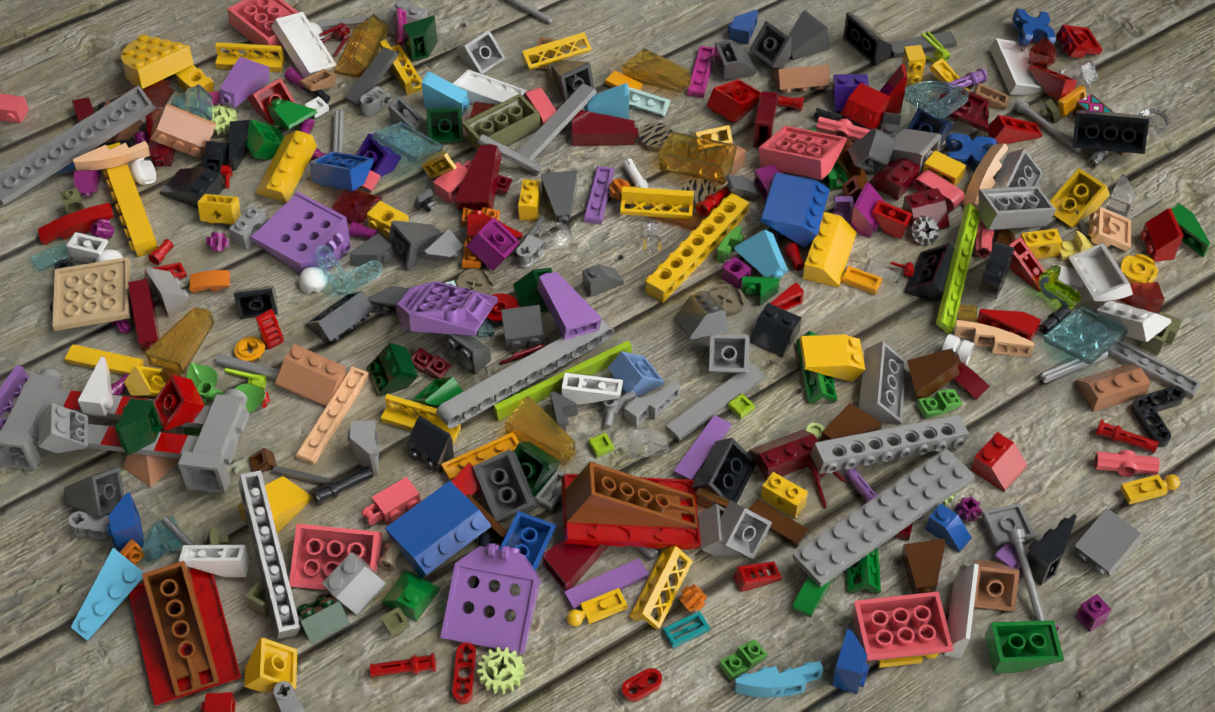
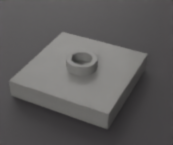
[981,503,1036,549]

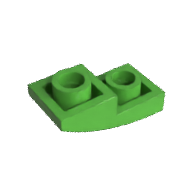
[717,226,744,263]
[916,389,963,419]
[718,639,768,681]

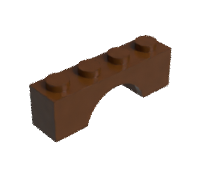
[836,139,868,204]

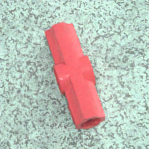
[816,117,870,141]
[975,209,994,258]
[1094,450,1160,477]

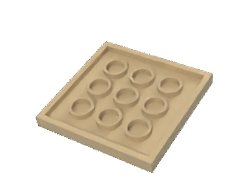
[52,257,131,331]

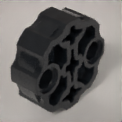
[978,242,1015,299]

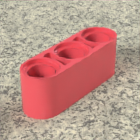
[524,87,556,127]
[913,170,965,211]

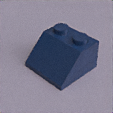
[907,107,954,145]

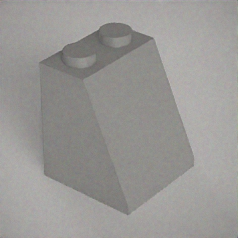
[889,129,942,175]
[1075,508,1142,576]

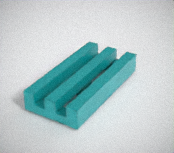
[662,611,710,649]

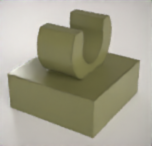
[1040,99,1061,123]
[206,527,229,545]
[380,607,410,637]

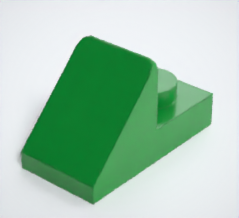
[741,276,780,306]

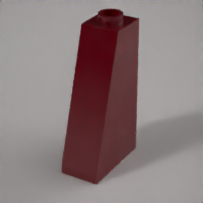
[753,91,779,148]
[145,109,176,167]
[572,110,638,146]
[454,144,502,210]
[128,278,161,351]
[542,526,610,591]

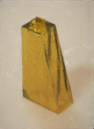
[622,48,691,93]
[145,307,215,374]
[505,396,576,466]

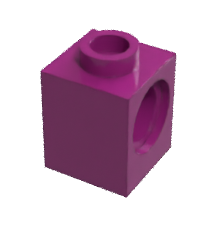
[721,257,751,289]
[1075,594,1112,632]

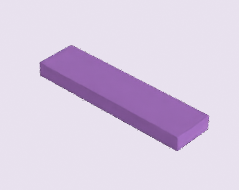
[584,166,615,224]
[674,415,732,480]
[564,558,649,610]

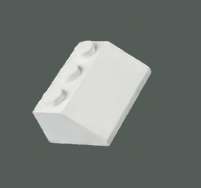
[1097,301,1171,342]

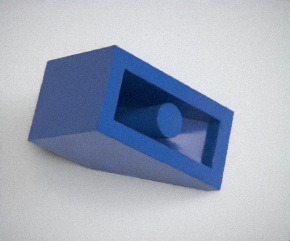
[728,10,758,44]
[926,504,972,553]

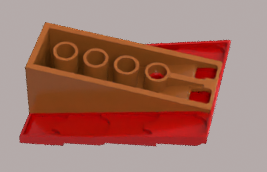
[561,462,701,550]
[129,561,242,706]

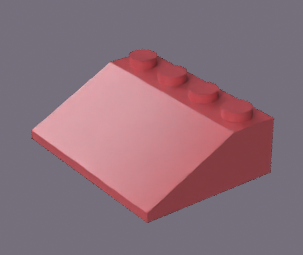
[227,0,308,54]
[759,125,847,180]
[289,524,383,590]
[851,592,954,661]

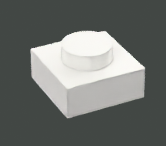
[305,97,329,118]

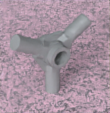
[601,390,636,428]

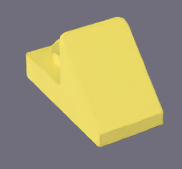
[1059,231,1093,261]

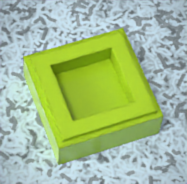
[727,393,755,420]
[588,432,615,458]

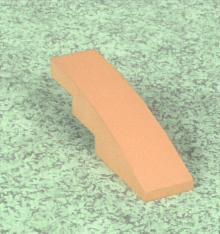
[73,141,150,171]
[962,143,1008,207]
[954,320,1034,357]

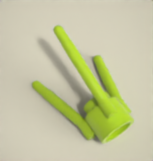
[921,31,951,63]
[224,368,266,391]

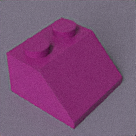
[851,182,885,238]
[467,217,520,271]

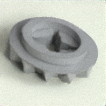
[911,216,940,245]

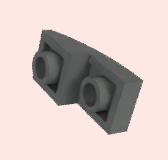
[726,175,760,200]

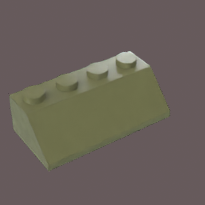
[462,94,540,151]

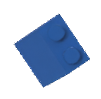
[106,492,146,551]
[832,629,869,694]

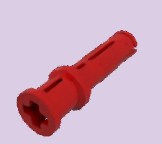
[695,185,731,217]
[1095,419,1159,453]
[370,652,437,678]

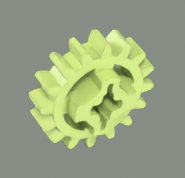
[200,103,238,136]
[477,647,525,694]

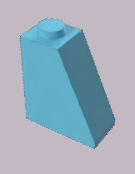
[421,71,470,116]
[584,83,629,119]
[734,230,788,278]

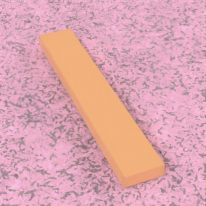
[296,366,370,465]

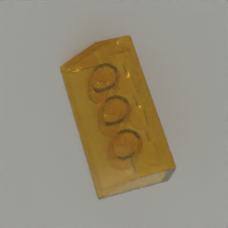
[334,14,389,78]
[658,132,737,184]

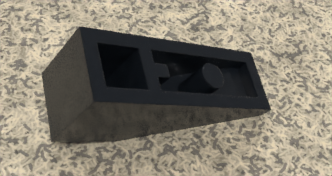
[229,120,250,171]

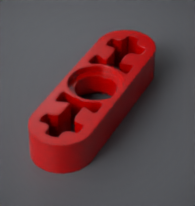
[452,642,477,705]

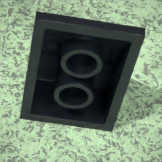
[160,168,225,209]

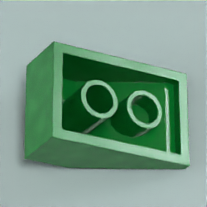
[985,620,1064,673]

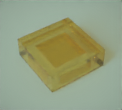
[957,304,978,323]

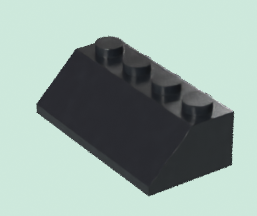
[1072,110,1150,154]

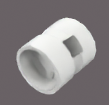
[941,334,975,365]

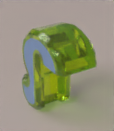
[1039,265,1082,309]

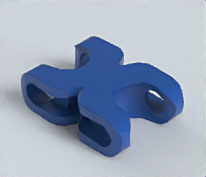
[1012,8,1056,50]
[946,133,997,172]

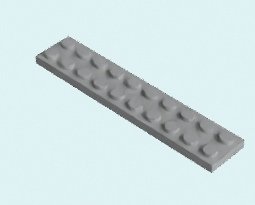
[0,85,156,205]
[792,448,975,587]

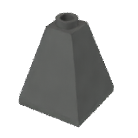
[789,10,830,60]
[551,60,594,103]
[541,170,577,224]
[388,220,441,271]
[64,467,124,517]

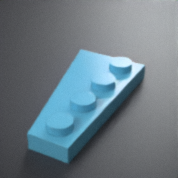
[71,548,144,641]

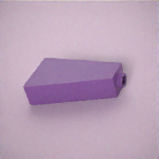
[220,57,269,108]
[537,272,601,340]

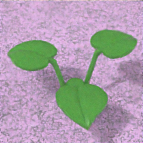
[183,363,266,436]

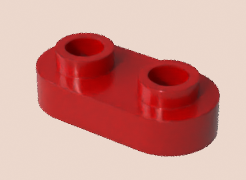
[622,668,662,702]

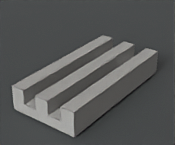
[534,470,564,511]

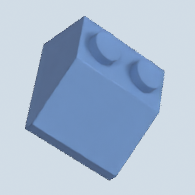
[608,351,665,397]

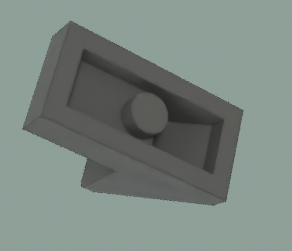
[388,95,423,133]
[881,112,902,137]
[551,392,578,435]

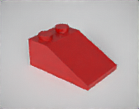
[706,79,761,122]

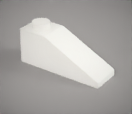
[78,357,113,416]
[562,373,623,405]
[179,545,250,577]

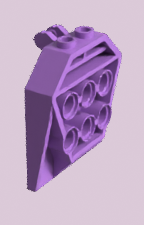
[250,191,351,274]
[396,281,498,336]
[440,543,541,654]

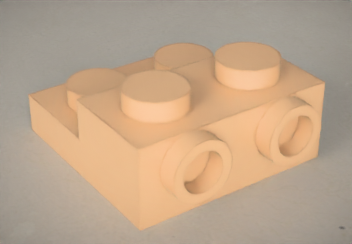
[1088,207,1131,251]

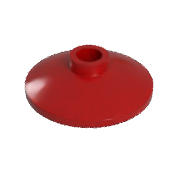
[486,293,518,322]

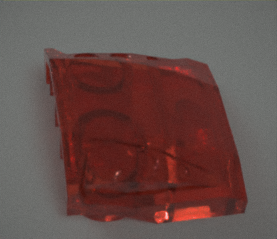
[332,189,383,224]

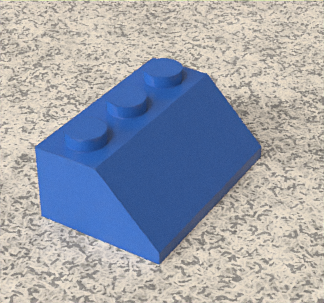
[309,151,373,191]
[499,511,556,571]

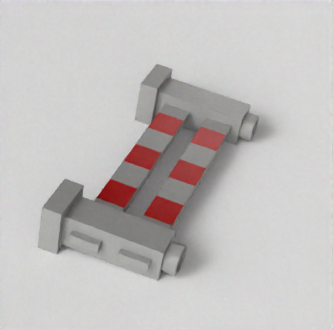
[0,368,250,494]

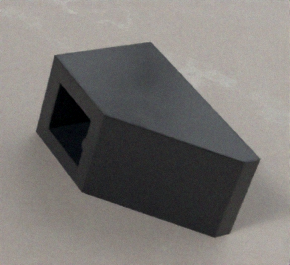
[204,141,229,176]

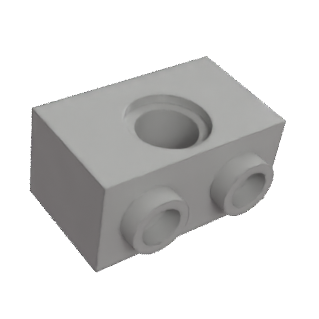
[229,206,268,250]

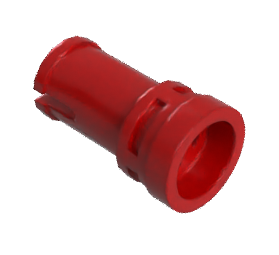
[778,95,804,111]
[148,239,174,265]
[784,243,805,271]

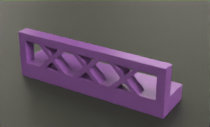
[0,365,29,430]

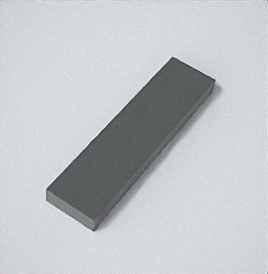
[890,31,957,58]
[345,47,398,106]

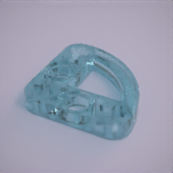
[904,81,969,119]

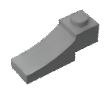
[624,380,680,428]

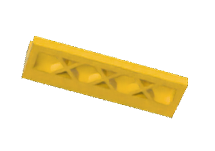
[521,32,592,71]
[380,40,422,95]
[215,42,285,72]
[620,186,694,219]
[381,394,461,444]
[630,546,692,629]

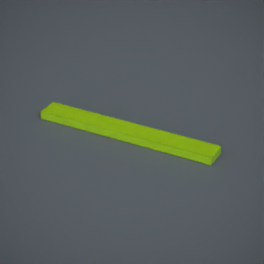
[936,203,980,334]
[494,341,632,421]

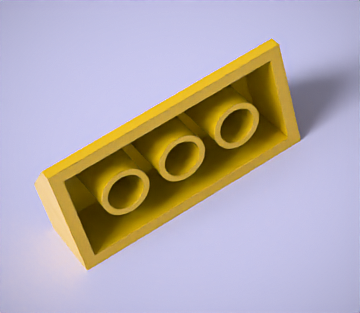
[255,130,317,203]
[803,212,857,288]

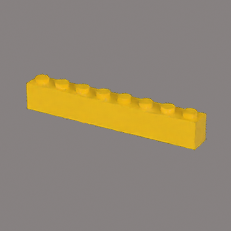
[102,142,158,257]

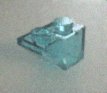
[142,515,183,562]

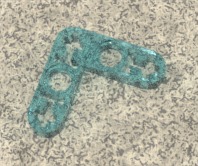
[314,245,383,295]

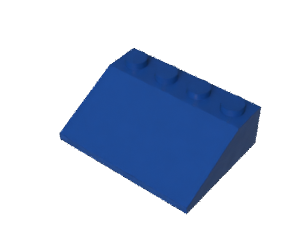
[760,173,830,248]
[384,481,491,578]

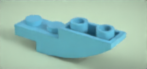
[734,661,823,698]

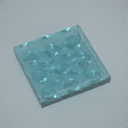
[373,122,444,163]
[1044,306,1128,365]

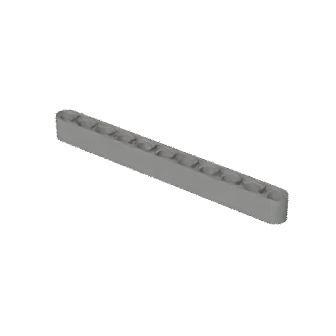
[436,318,614,428]

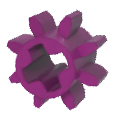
[91,219,114,240]
[206,232,230,251]
[955,497,982,523]

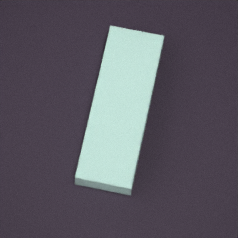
[628,87,671,117]

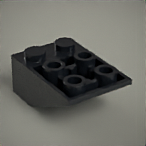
[1026,514,1077,586]

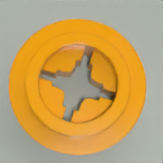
[234,336,265,363]

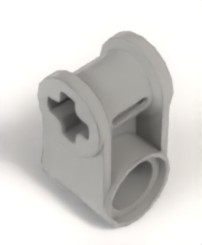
[360,86,392,117]
[517,234,547,269]
[68,511,110,540]
[273,681,305,712]

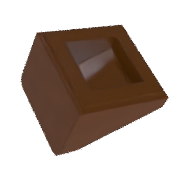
[249,448,277,473]

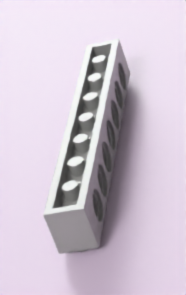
[810,415,969,474]
[238,471,300,640]

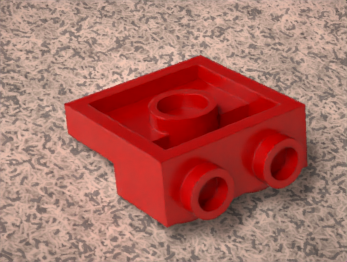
[1056,25,1103,58]

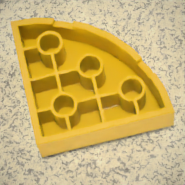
[121,34,193,89]

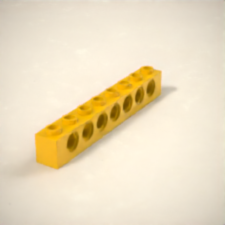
[645,193,749,303]

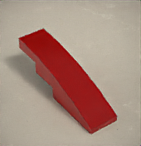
[38,203,114,245]

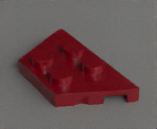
[927,87,989,133]

